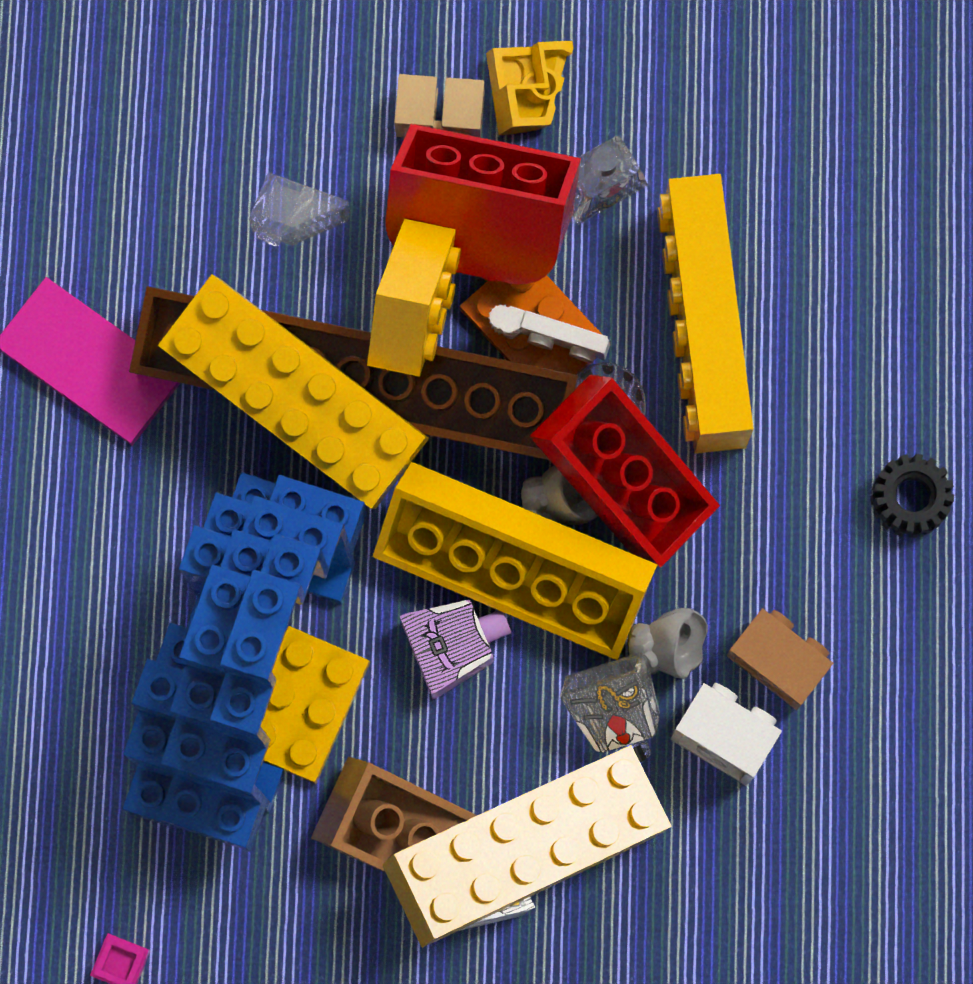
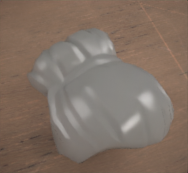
[521,465,598,525]
[627,608,708,679]

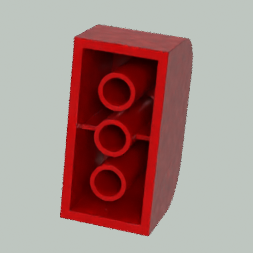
[386,124,581,284]

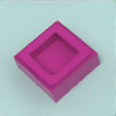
[90,933,151,984]

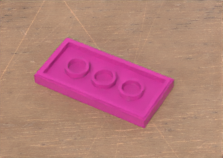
[0,277,180,446]

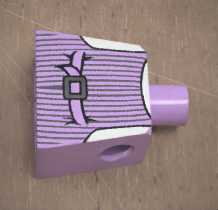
[400,600,511,699]

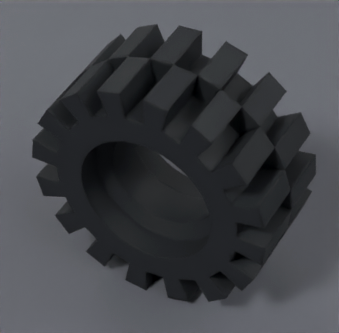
[871,454,954,538]

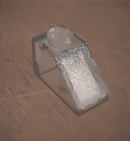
[249,172,351,246]

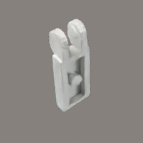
[488,304,610,363]

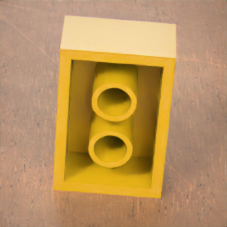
[367,219,461,377]

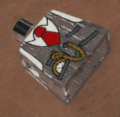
[572,135,648,225]
[560,652,660,762]

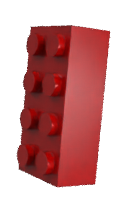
[529,375,720,568]

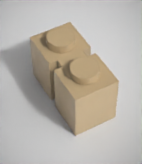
[394,74,485,140]

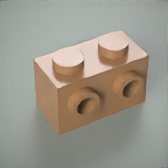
[727,608,834,710]

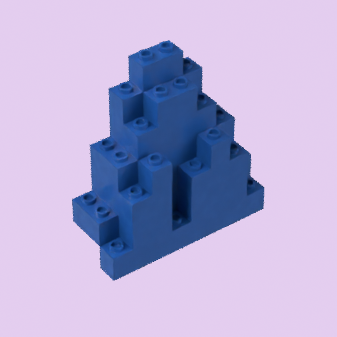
[123,472,367,852]

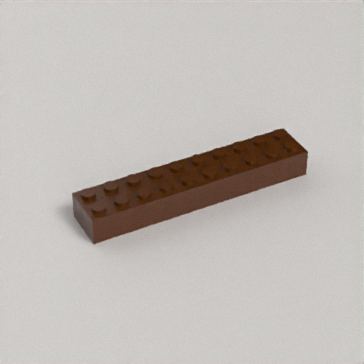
[129,286,579,460]

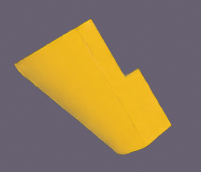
[486,41,574,135]

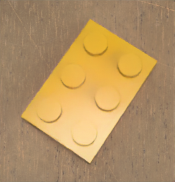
[261,626,370,784]

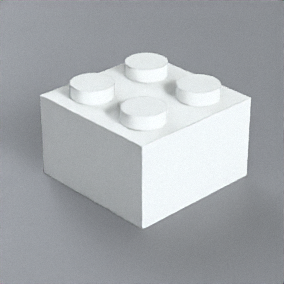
[670,683,782,786]

